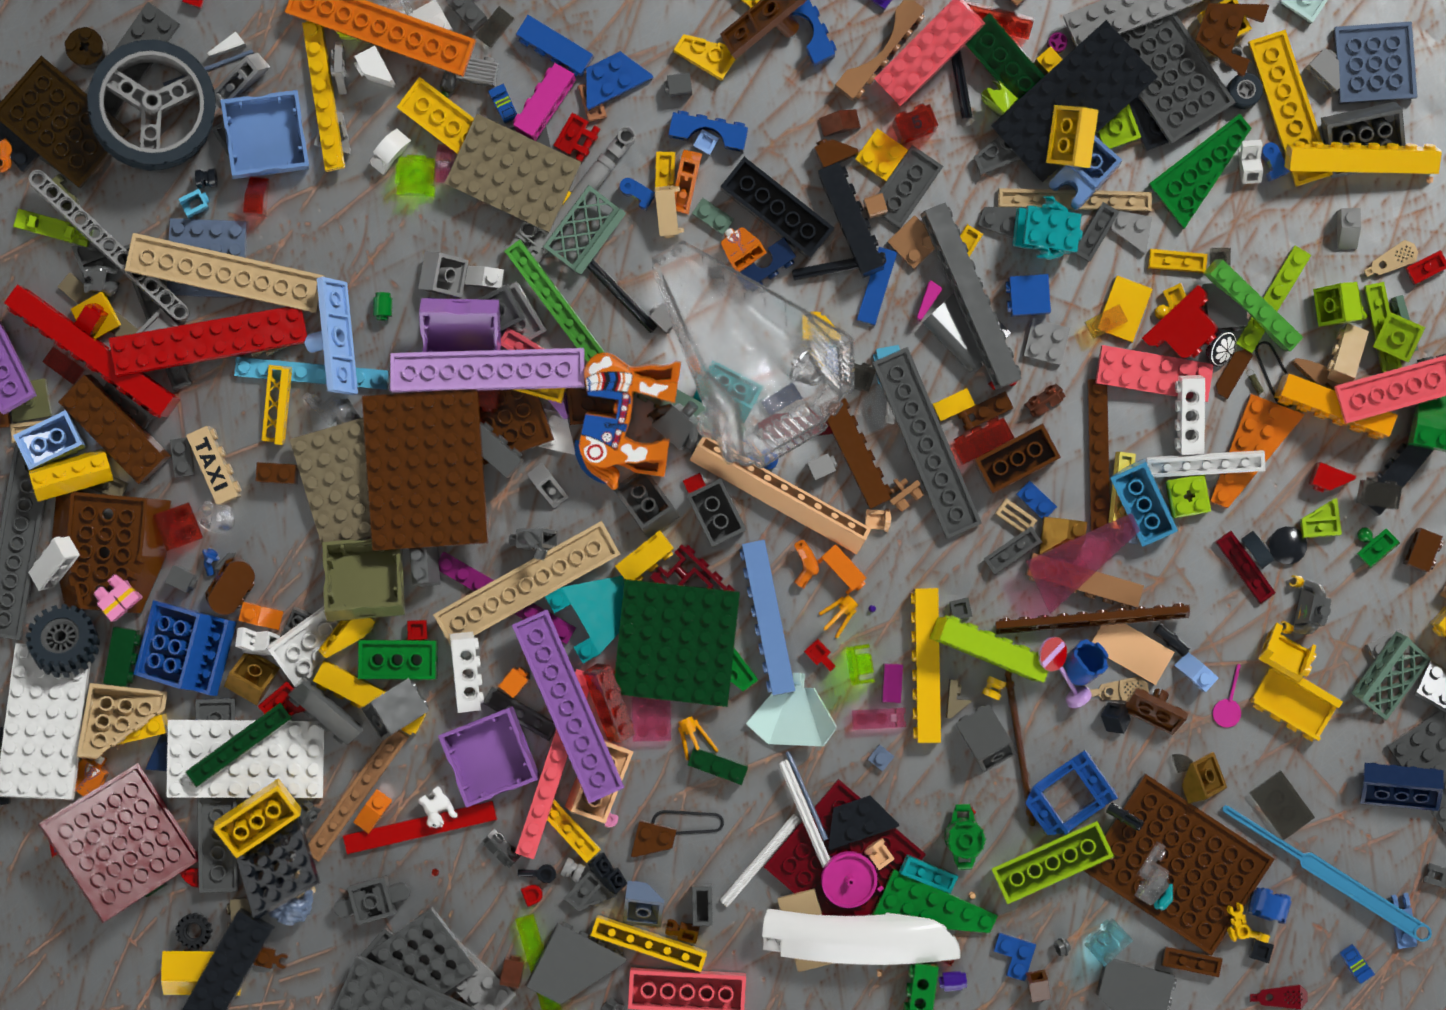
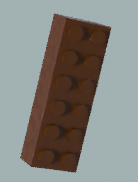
[58,374,171,484]

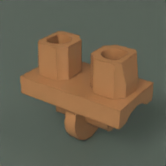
[889,478,924,512]

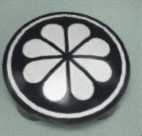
[1205,329,1237,367]

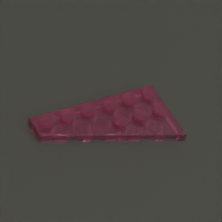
[1026,513,1140,614]

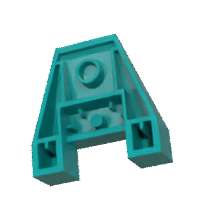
[545,575,625,663]

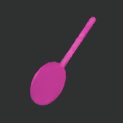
[1213,664,1241,727]

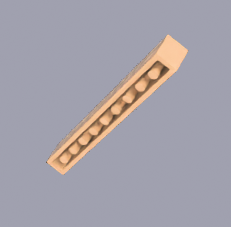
[690,435,871,555]

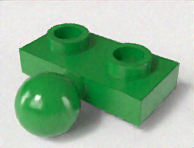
[1357,527,1400,569]

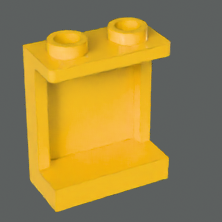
[1258,622,1317,682]

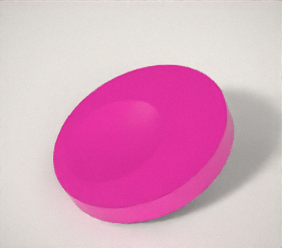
[821,851,877,908]

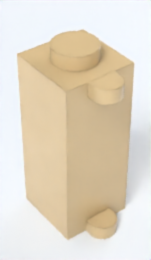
[655,185,684,238]

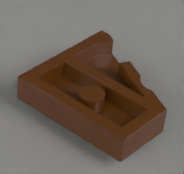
[631,820,677,857]

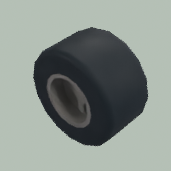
[1227,73,1263,109]

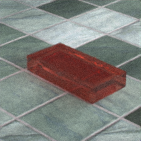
[42,347,85,385]

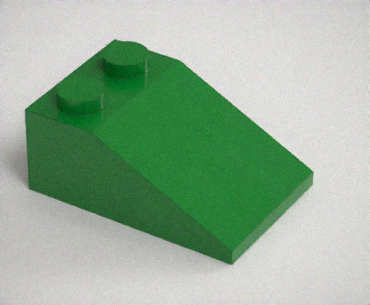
[1408,396,1446,452]

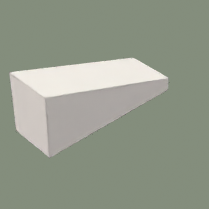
[207,31,247,58]

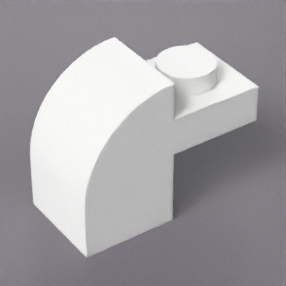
[369,129,411,175]
[1238,140,1263,184]
[235,627,280,655]

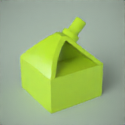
[1313,282,1368,327]

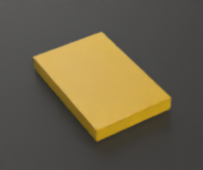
[1096,275,1153,343]

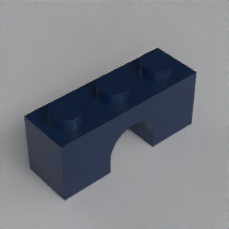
[737,238,796,291]

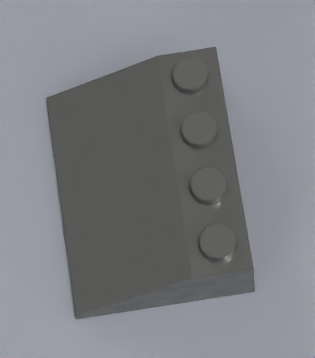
[1321,101,1406,178]
[288,676,363,745]

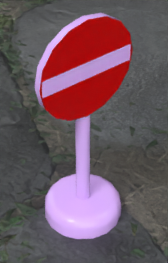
[1039,637,1092,708]

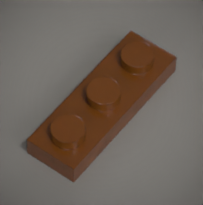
[1161,946,1223,977]

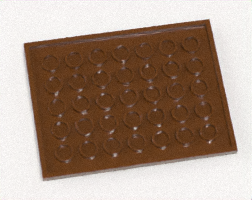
[362,389,489,551]
[1083,774,1275,956]

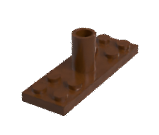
[720,0,807,59]

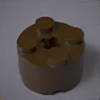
[64,27,108,69]

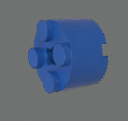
[1248,887,1292,924]

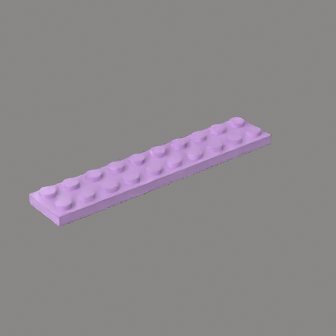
[390,348,585,393]

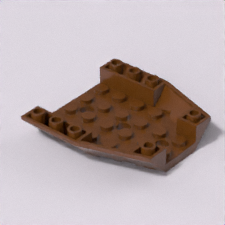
[52,492,171,613]

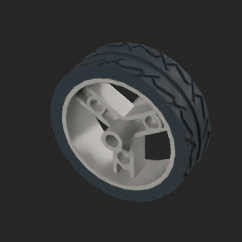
[87,39,216,171]

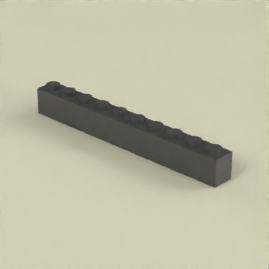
[920,203,1022,390]

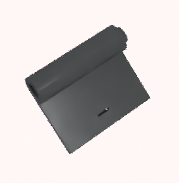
[923,293,1011,373]

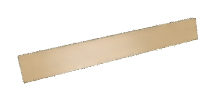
[998,188,1152,212]

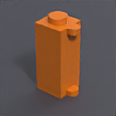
[817,544,866,594]

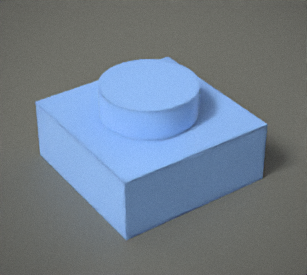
[693,129,719,156]

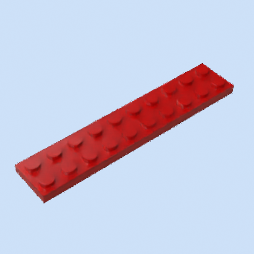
[109,307,307,377]

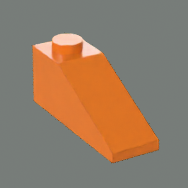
[675,150,702,214]

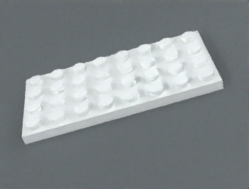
[0,643,91,801]
[167,719,324,798]

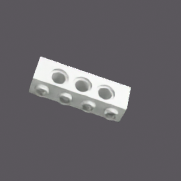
[1174,375,1205,455]
[450,632,484,713]

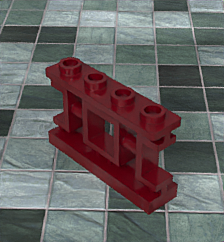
[650,544,736,591]

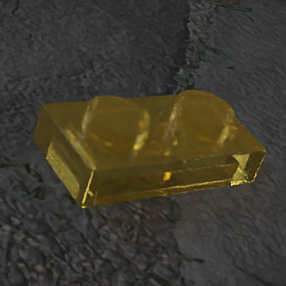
[1084,304,1128,339]

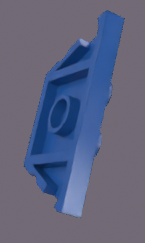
[586,51,653,111]

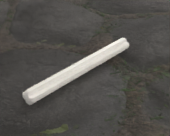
[779,760,830,868]
[720,814,801,906]

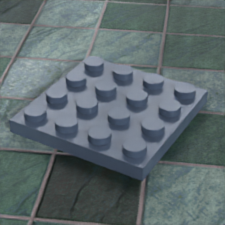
[1334,21,1418,104]
[167,218,248,298]

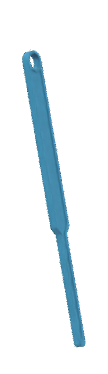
[1222,805,1432,942]

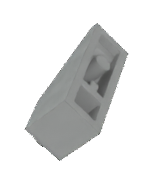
[214,53,270,103]

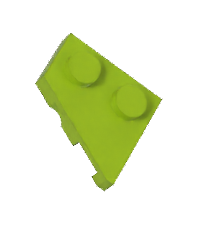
[1300,498,1342,539]

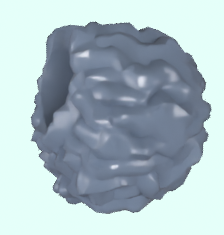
[265,879,313,926]

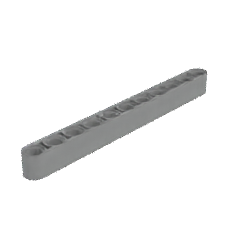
[29,170,189,323]

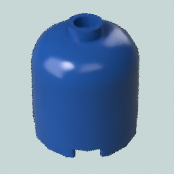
[1063,639,1108,686]

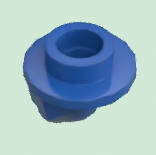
[202,548,220,576]

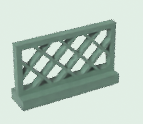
[543,185,626,275]
[1351,631,1431,721]

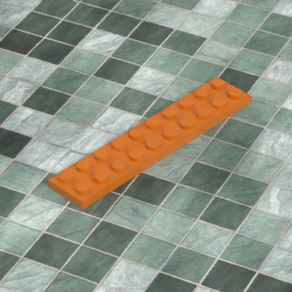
[285,0,476,77]

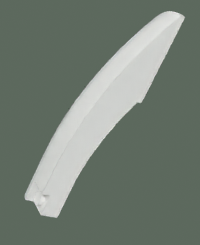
[762,909,960,965]

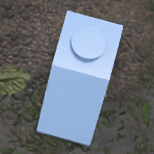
[1174,652,1219,692]

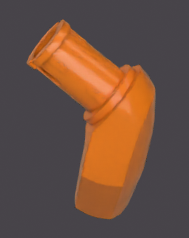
[794,540,819,589]

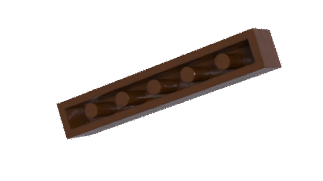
[819,395,892,509]

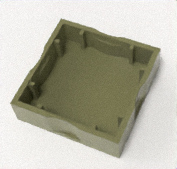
[323,538,405,622]

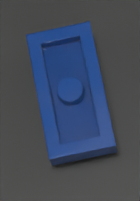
[1016,480,1057,520]

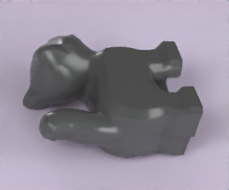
[83,265,120,297]

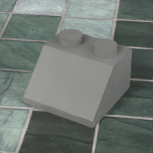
[418,251,469,298]

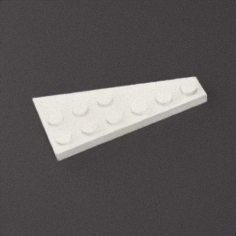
[266,606,340,686]

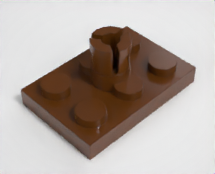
[1123,688,1189,735]

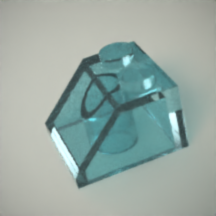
[1084,919,1133,967]

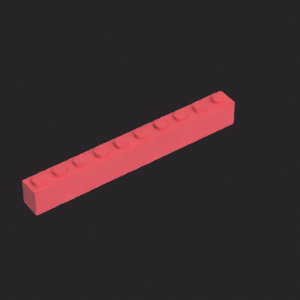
[515,669,595,859]

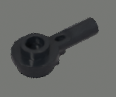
[518,864,556,884]

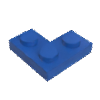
[993,932,1036,981]

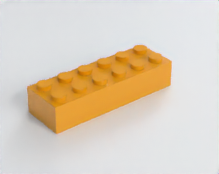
[1273,373,1398,440]

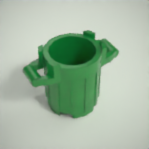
[944,804,986,870]

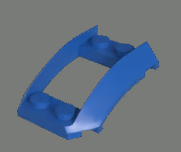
[1025,750,1118,835]

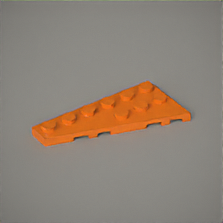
[1210,394,1305,508]

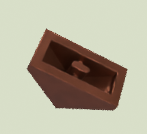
[819,109,861,137]

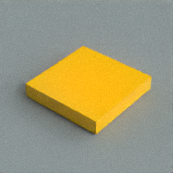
[70,292,121,339]

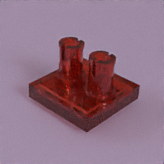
[153,502,203,551]

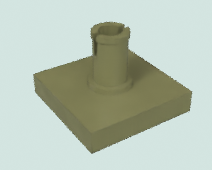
[11,378,52,423]

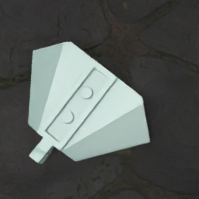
[746,673,837,747]

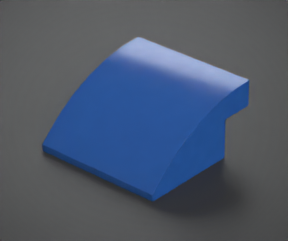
[133,600,237,696]

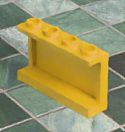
[1250,666,1343,742]

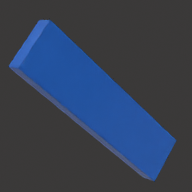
[857,247,897,326]

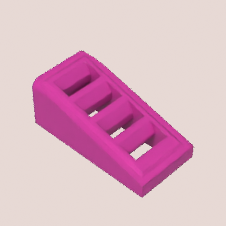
[917,280,942,321]

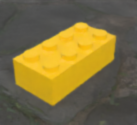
[214,778,301,859]

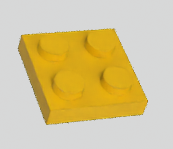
[855,128,908,182]

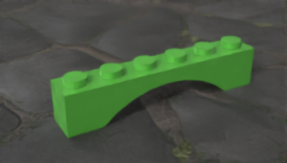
[1203,259,1304,352]

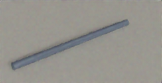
[163,50,254,87]
[785,751,828,841]

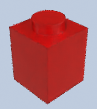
[74,303,108,335]

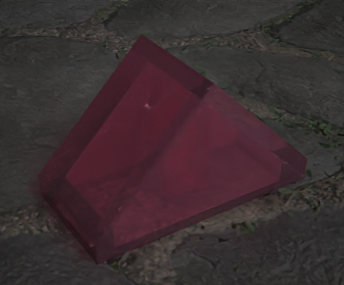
[435,144,457,183]

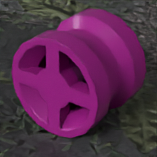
[1047,32,1068,54]

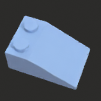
[13,410,86,470]

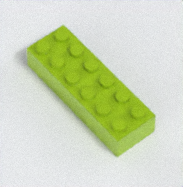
[930,615,1049,683]
[992,821,1114,904]

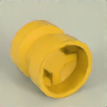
[982,676,1006,700]

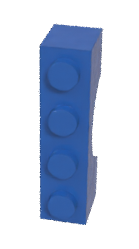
[790,0,837,67]
[669,110,748,153]

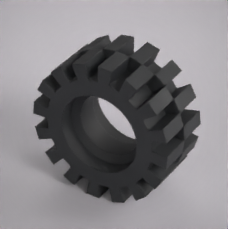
[175,913,213,949]

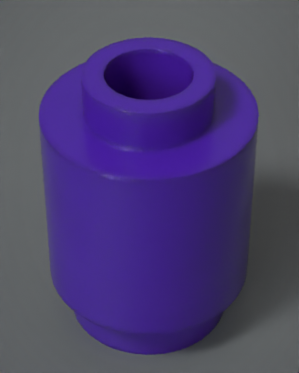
[938,971,967,992]

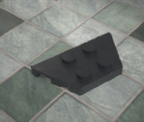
[828,795,899,850]

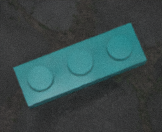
[899,855,959,894]

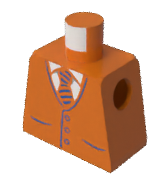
[721,227,767,273]
[75,755,109,796]

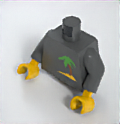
[1280,575,1331,635]

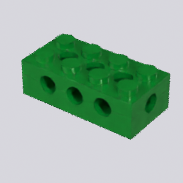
[358,640,438,679]
[903,962,939,1010]

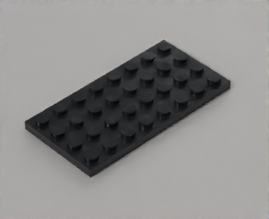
[991,20,1158,182]

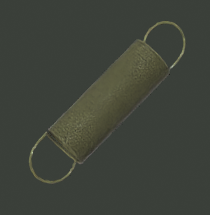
[1247,369,1266,398]

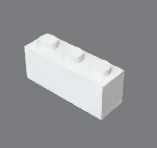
[28,536,80,591]

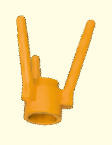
[819,595,859,638]
[678,716,718,761]

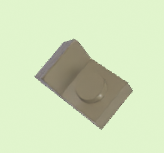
[946,679,972,718]

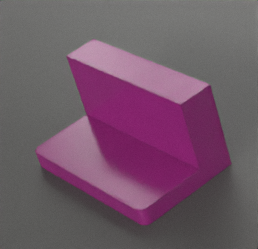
[881,663,903,703]

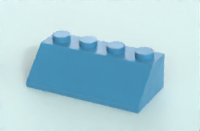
[1110,459,1178,547]

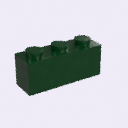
[103,626,142,687]
[687,746,748,785]

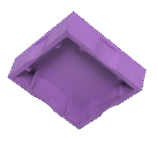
[419,298,501,352]
[438,706,540,808]

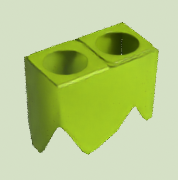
[981,81,1018,117]

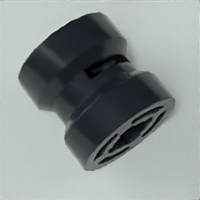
[195,168,218,189]

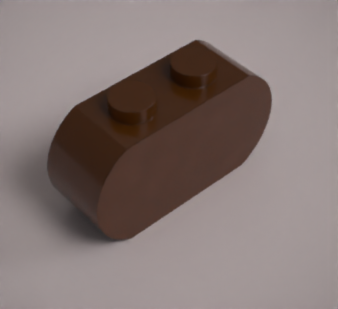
[205,557,255,615]

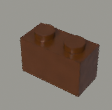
[256,462,298,484]
[1403,528,1443,572]

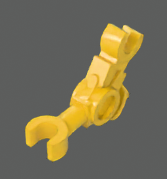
[1227,903,1270,943]

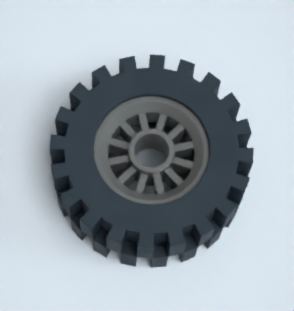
[26,604,100,678]

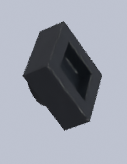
[1249,939,1274,963]

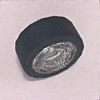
[1241,531,1274,569]

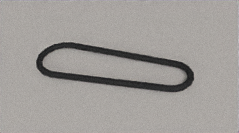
[1255,341,1294,408]
[652,810,724,834]

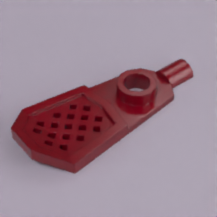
[1250,984,1308,1010]

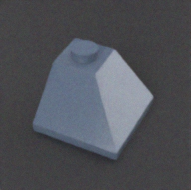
[623,881,664,927]

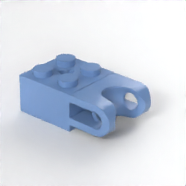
[1049,136,1122,210]

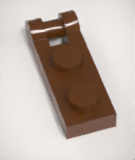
[957,391,1014,431]

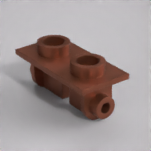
[1024,384,1066,418]

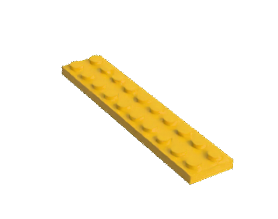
[397,77,572,206]

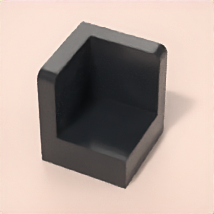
[1101,702,1131,734]

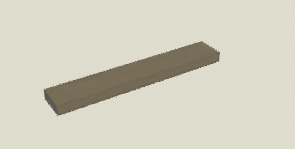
[57,272,139,337]

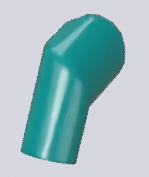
[1154,883,1173,910]

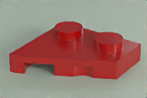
[258,680,306,716]

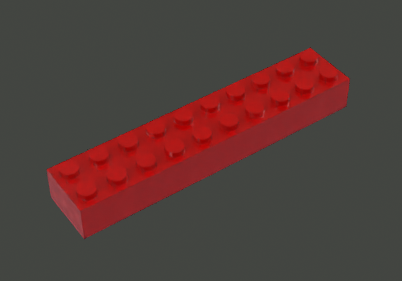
[4,284,181,418]

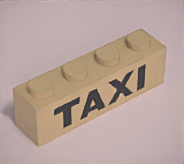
[186,426,242,506]

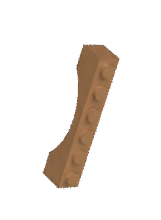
[835,0,925,102]

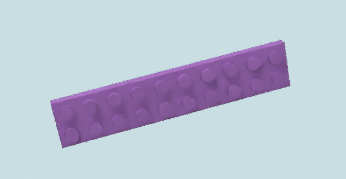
[512,610,625,803]

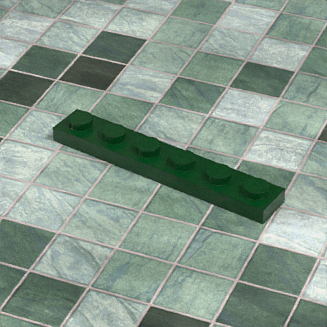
[185,702,292,787]

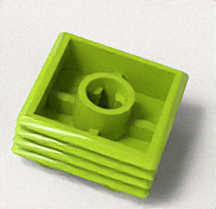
[1165,475,1211,518]

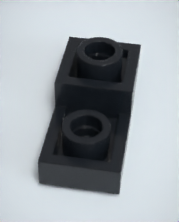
[588,852,627,894]

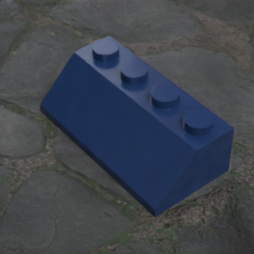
[1360,763,1444,811]

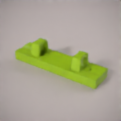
[13,208,93,247]

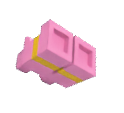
[94,575,143,622]

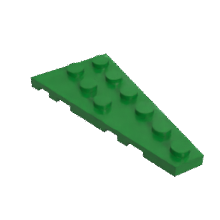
[872,869,998,933]

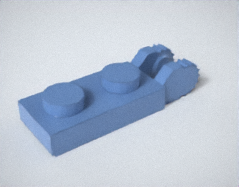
[1391,893,1417,949]

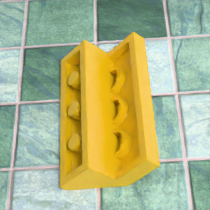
[161,951,241,995]

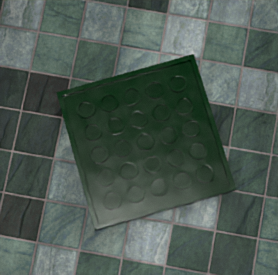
[613,579,740,707]

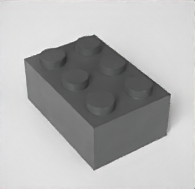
[687,478,746,547]

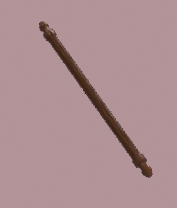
[1004,670,1036,826]

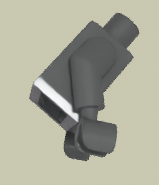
[646,401,699,455]
[509,528,557,561]

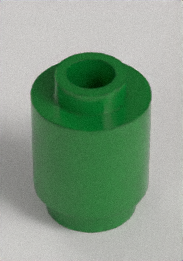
[373,292,393,321]

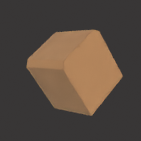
[863,193,888,219]

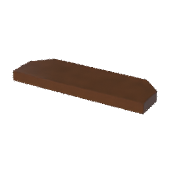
[1216,349,1253,399]

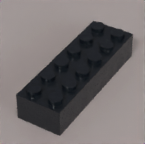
[720,156,835,260]
[182,908,275,1010]

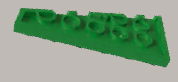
[1148,114,1252,230]

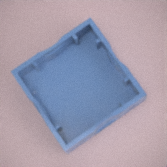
[221,90,309,179]

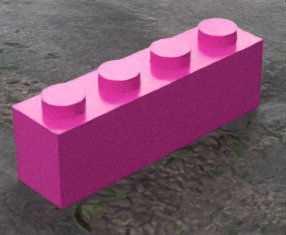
[513,63,576,141]

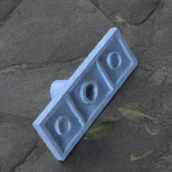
[305,277,358,395]

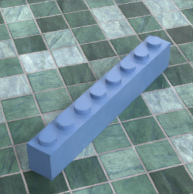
[739,540,795,696]

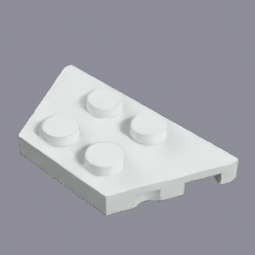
[538,408,575,455]

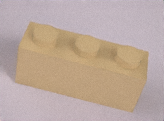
[1326,323,1369,384]

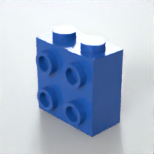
[1005,274,1051,317]

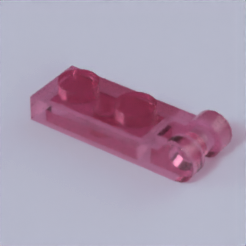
[852,707,907,730]

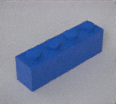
[516,15,594,77]

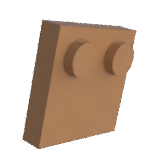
[887,215,935,270]

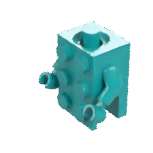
[1012,196,1083,260]

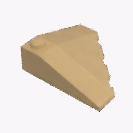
[77,683,168,759]

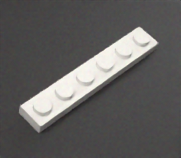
[1147,450,1265,478]

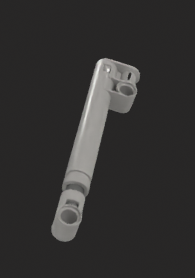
[504,127,635,263]

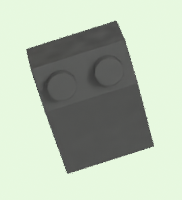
[614,473,679,538]

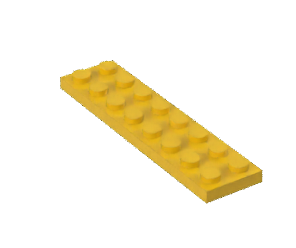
[1248,29,1333,187]

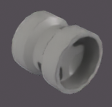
[560,857,586,883]

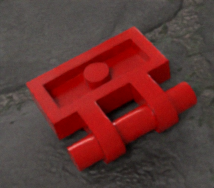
[553,112,600,162]

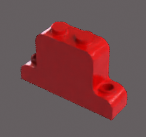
[1142,285,1218,358]

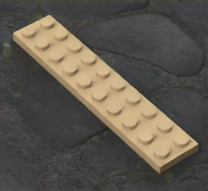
[125,233,324,313]
[433,521,621,646]

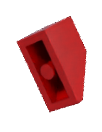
[1308,462,1356,493]

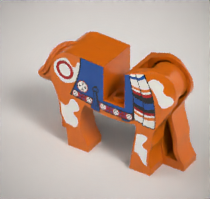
[579,352,682,490]

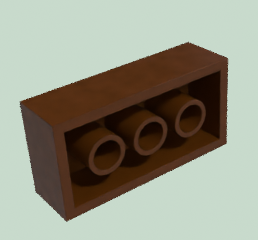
[973,424,1061,494]

